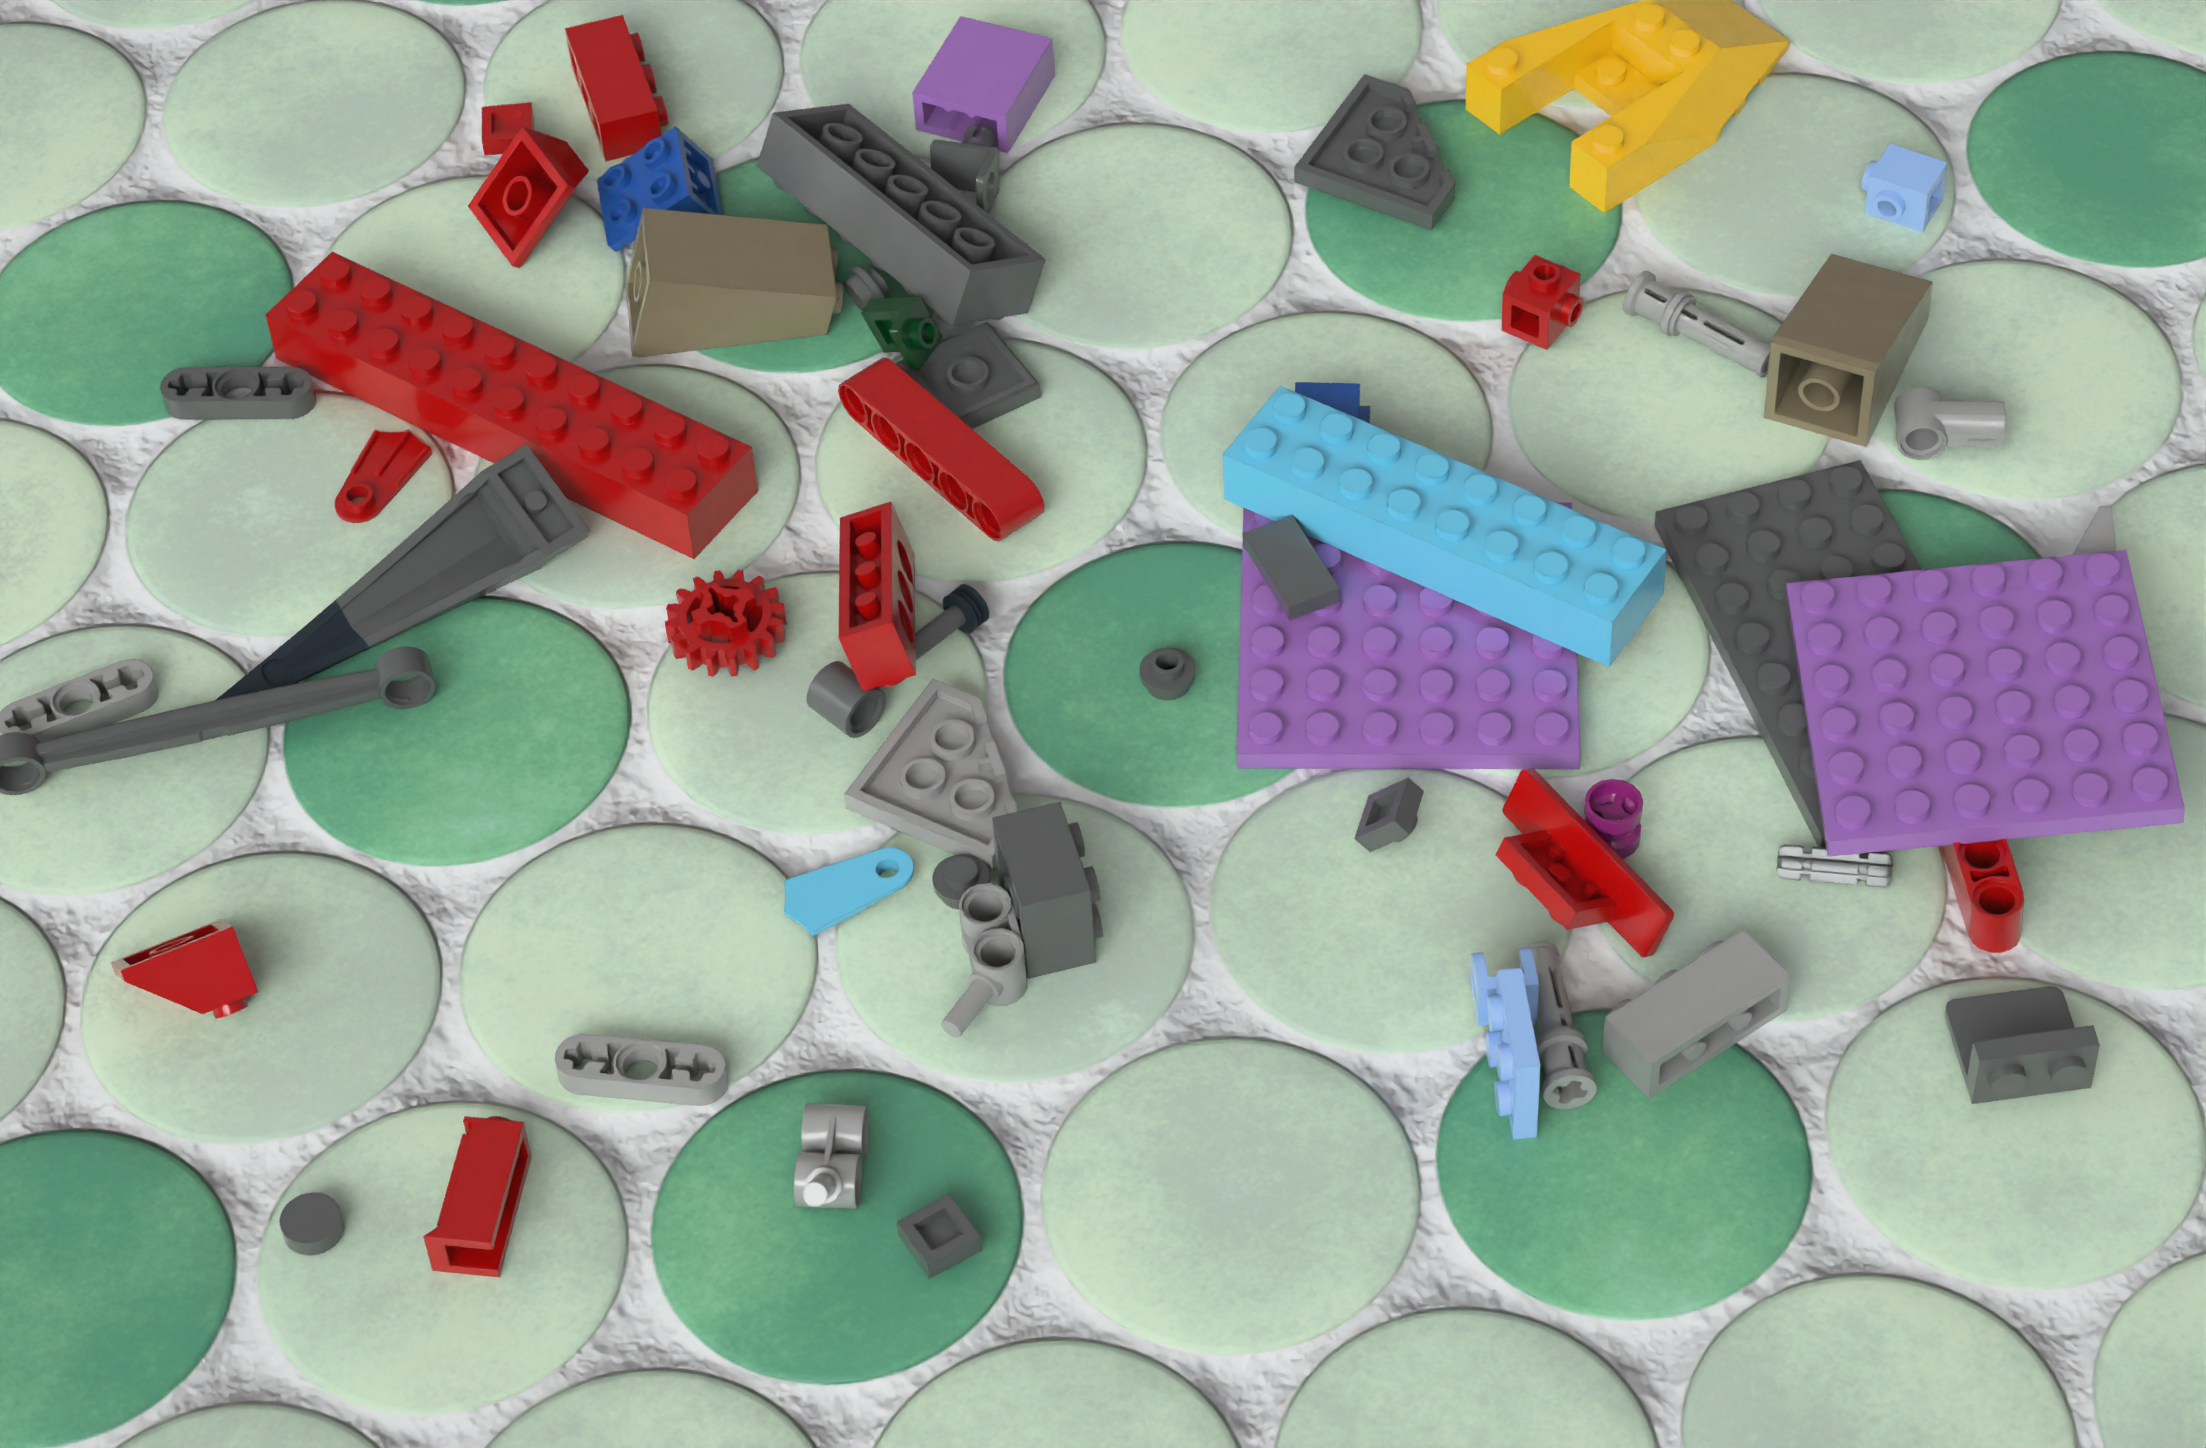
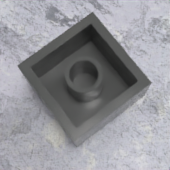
[992,801,1103,979]

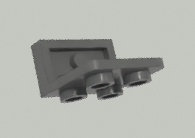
[1945,986,2100,1104]

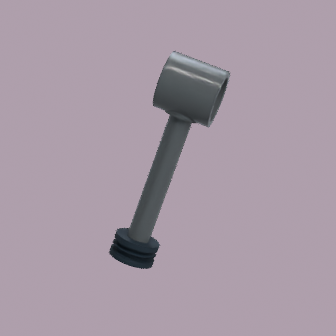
[806,584,989,738]

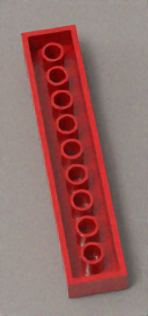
[265,252,758,559]

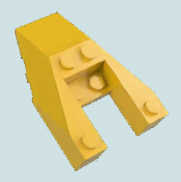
[1466,0,1790,213]

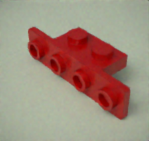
[1496,768,1674,957]

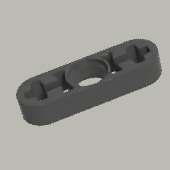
[160,367,316,420]

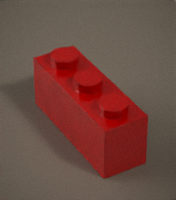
[565,15,669,161]

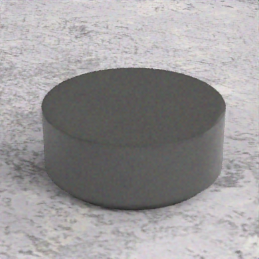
[279,1193,344,1255]

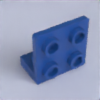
[597,126,724,252]

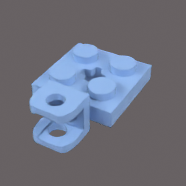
[1470,947,1540,1140]

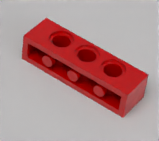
[838,501,916,691]

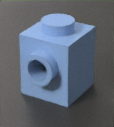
[1861,143,1948,233]

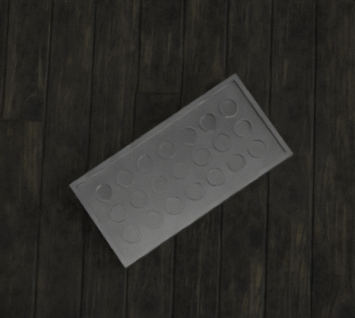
[1655,460,1921,848]

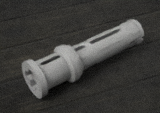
[1623,270,1770,378]
[1525,942,1597,1109]

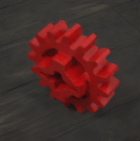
[665,570,787,677]

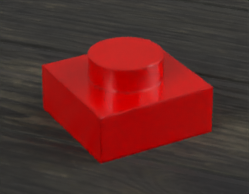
[481,102,534,156]

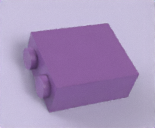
[912,16,1055,153]

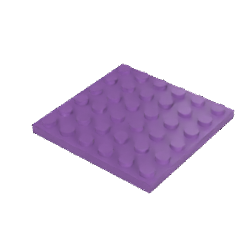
[1237,502,1580,769]
[1786,550,2185,856]

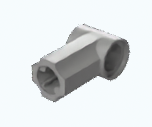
[1894,387,2006,460]

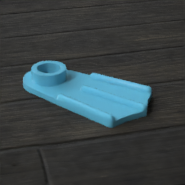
[784,847,914,936]

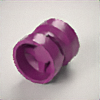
[1584,779,1643,859]

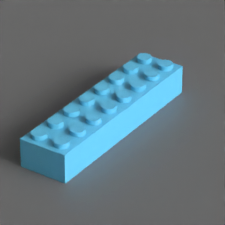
[1223,386,1667,667]

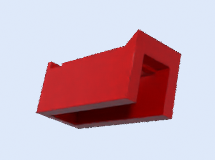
[423,1116,532,1277]

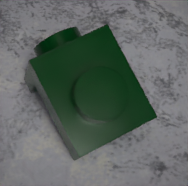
[861,296,943,370]

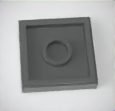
[896,322,1041,429]

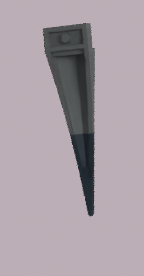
[216,444,590,700]

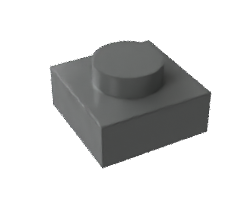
[1354,778,1424,852]
[897,1194,982,1279]

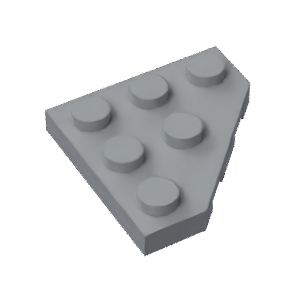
[844,679,1019,871]

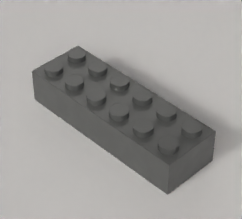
[757,103,1046,326]

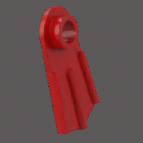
[334,430,432,523]

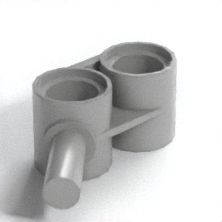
[941,883,1027,1037]
[794,1103,869,1209]

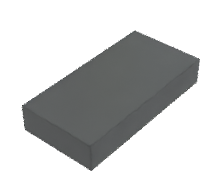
[1243,515,1340,620]

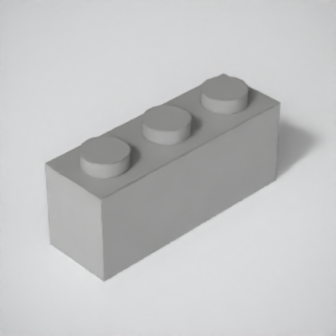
[1602,930,1791,1099]

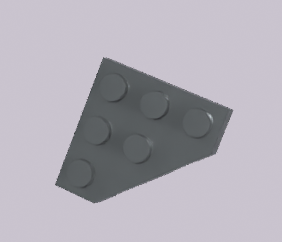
[1294,74,1455,230]

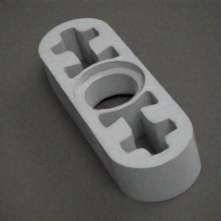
[0,659,158,742]
[555,1034,728,1106]

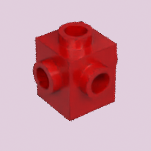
[1501,255,1584,350]

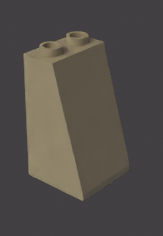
[625,208,843,357]
[1764,254,1933,447]

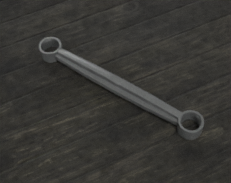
[0,646,435,795]

